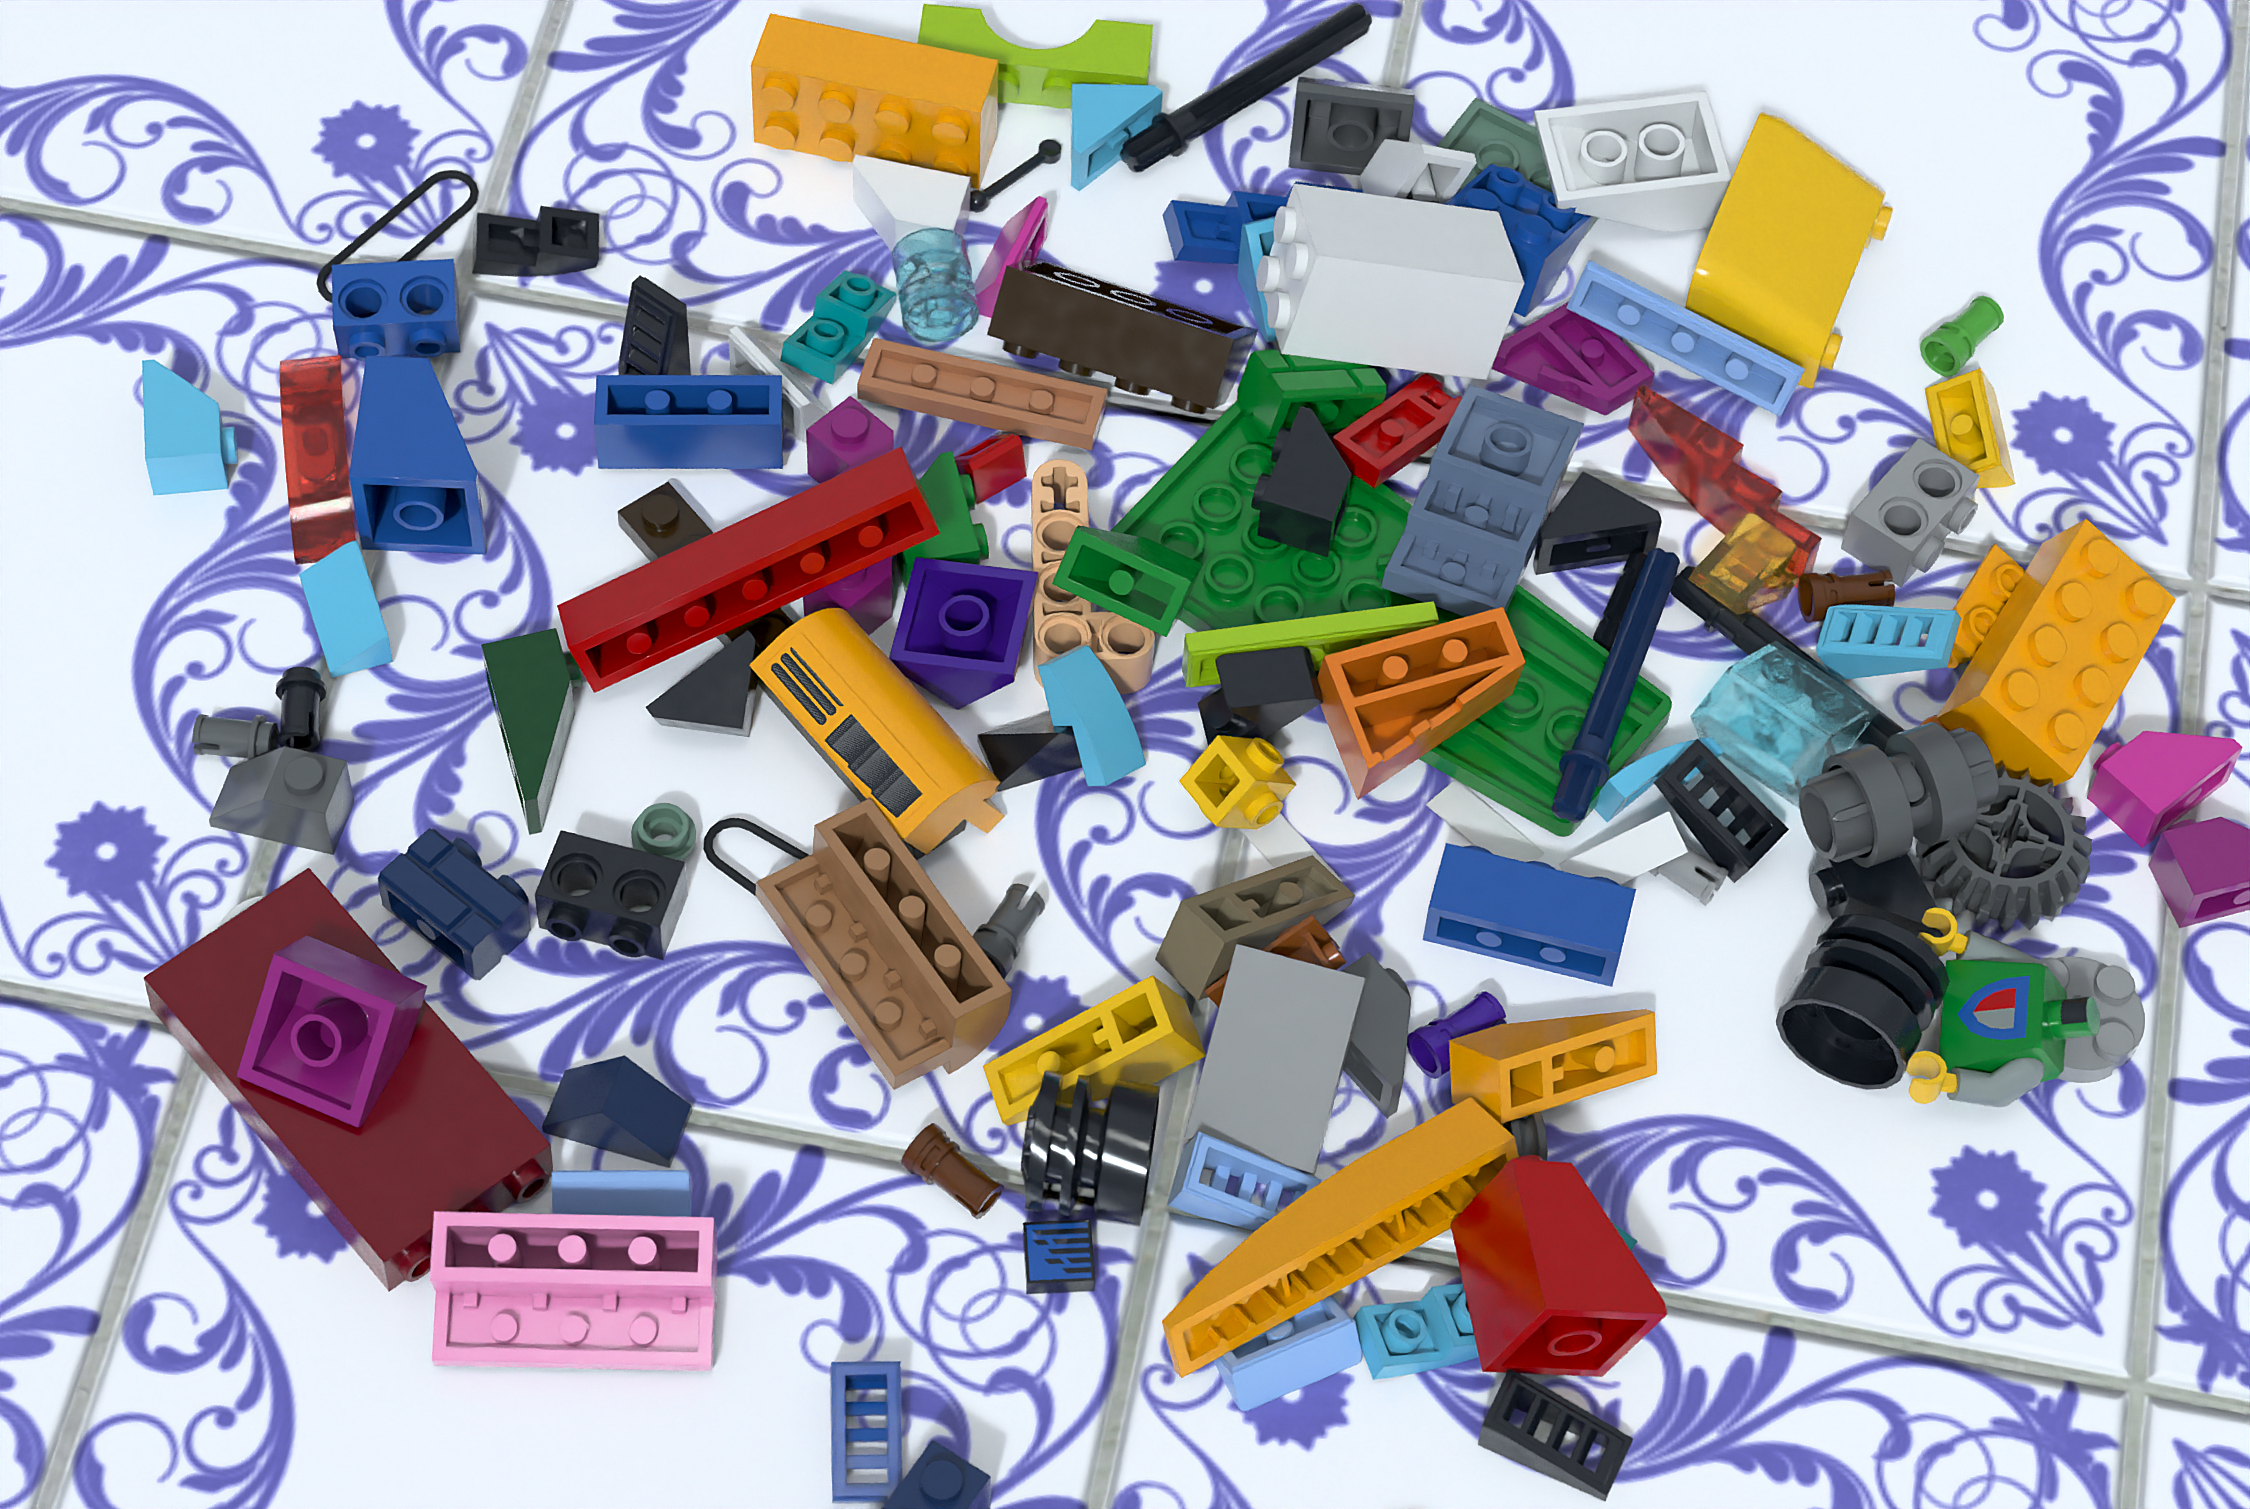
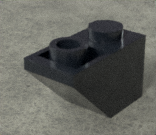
[1251,406,1352,557]

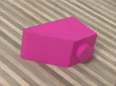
[2087,731,2243,848]

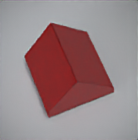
[954,434,1027,505]

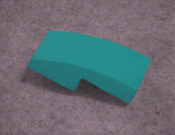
[780,270,897,385]

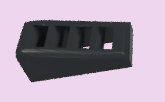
[618,275,691,375]
[1653,738,1789,883]
[1478,1369,1633,1502]

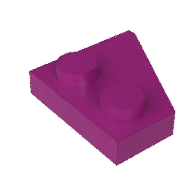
[1491,301,1655,416]

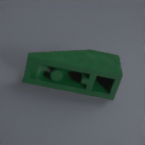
[481,628,582,835]

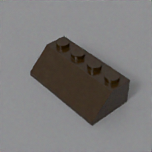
[987,258,1258,414]

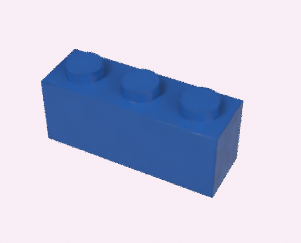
[594,375,784,469]
[1423,843,1636,987]

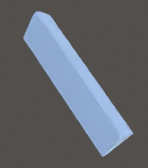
[1566,260,1805,417]

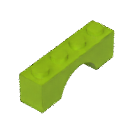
[917,3,1153,109]

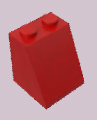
[1450,1155,1668,1377]

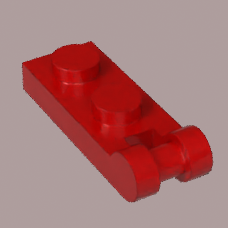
[1332,373,1462,488]

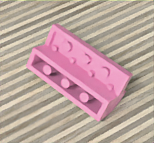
[430,1212,717,1371]

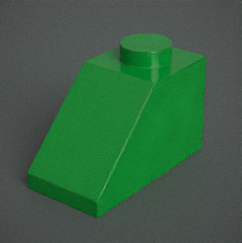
[1052,525,1203,637]

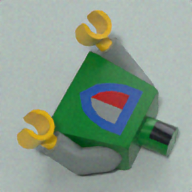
[1906,908,2100,1108]

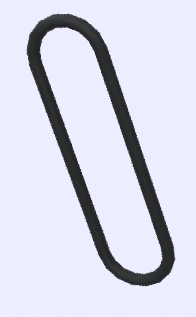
[316,170,479,303]

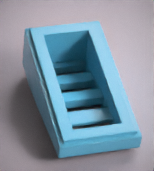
[1816,605,1961,680]

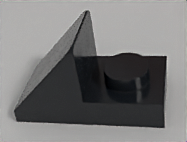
[1197,646,1323,746]

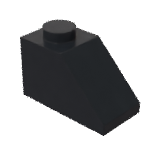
[1809,853,1944,938]

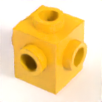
[1179,735,1297,830]

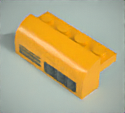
[749,608,1005,855]

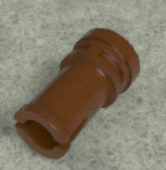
[1798,569,1895,623]
[901,1123,1004,1219]

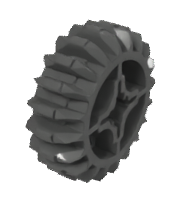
[1915,765,2092,933]

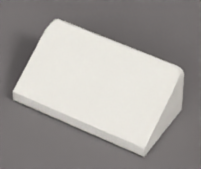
[728,326,830,443]

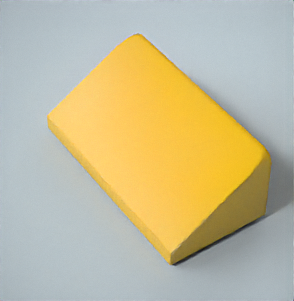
[1924,368,2016,488]

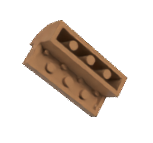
[756,798,1012,1090]

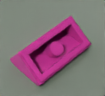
[964,196,1049,318]

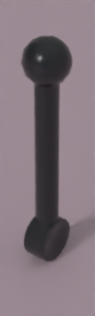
[970,139,1061,213]

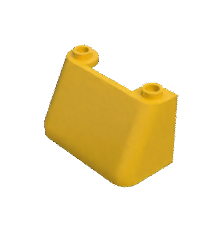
[1685,112,1894,390]

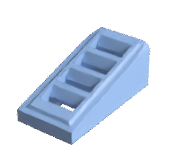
[1167,1132,1322,1231]

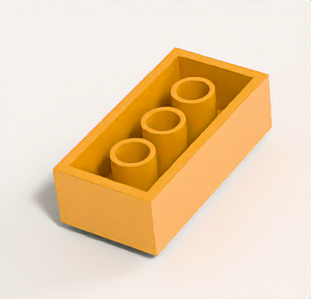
[751,13,999,190]
[1937,519,2176,787]

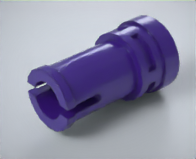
[1407,991,1507,1079]

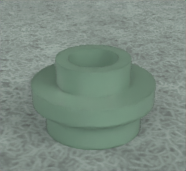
[631,803,696,861]

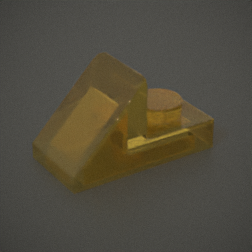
[1689,513,1798,615]

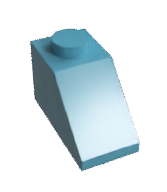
[142,359,238,496]

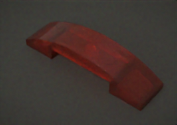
[279,355,357,565]

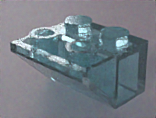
[1690,641,1878,809]

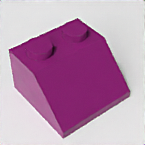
[237,935,428,1128]

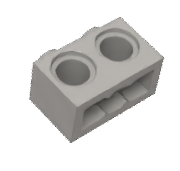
[1840,438,1980,587]

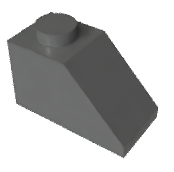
[209,746,354,855]
[1341,952,1411,1119]

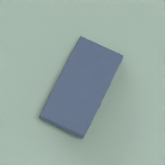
[1381,384,1584,617]

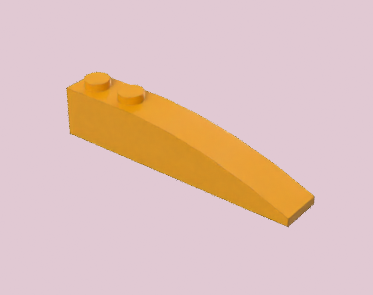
[1161,1097,1519,1378]

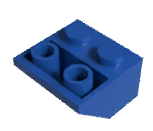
[1444,163,1593,318]

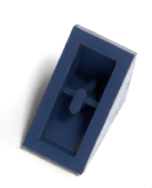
[542,1055,692,1168]

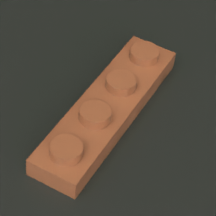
[857,337,1108,451]

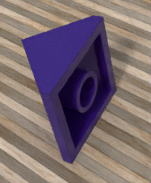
[889,557,1039,710]

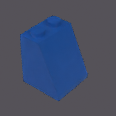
[349,354,487,555]

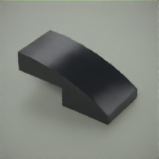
[472,205,599,277]

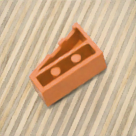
[1317,607,1526,800]

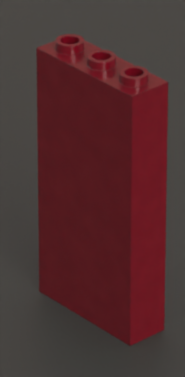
[143,868,554,1292]

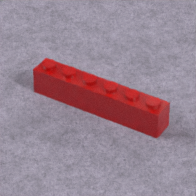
[557,446,941,693]

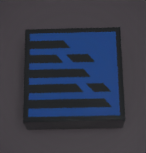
[1022,1219,1095,1294]

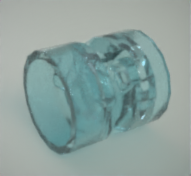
[892,228,979,342]

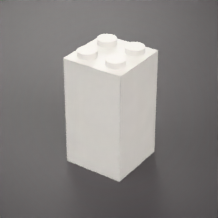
[1256,184,1524,380]

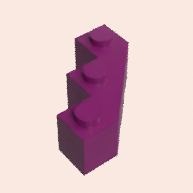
[803,395,894,636]

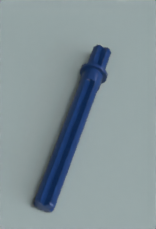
[1551,548,1680,823]

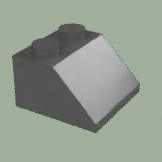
[1288,76,1415,176]

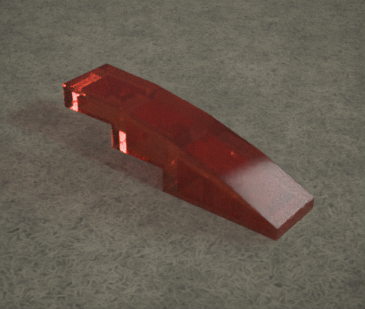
[1628,385,1822,588]

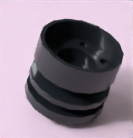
[1775,914,1950,1090]
[1020,1070,1160,1227]

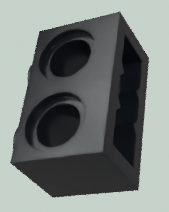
[534,830,688,960]

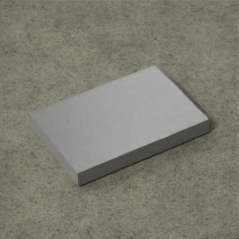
[1184,944,1367,1173]

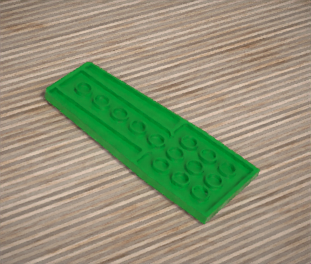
[1110,400,1672,837]

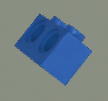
[332,259,461,361]

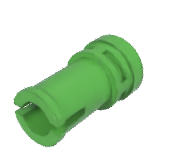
[1920,296,2004,377]

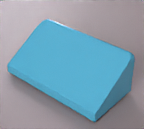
[299,540,393,678]

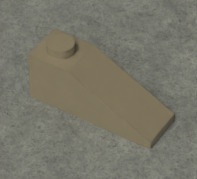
[1155,855,1356,1001]

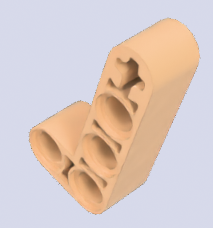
[1031,459,1155,694]

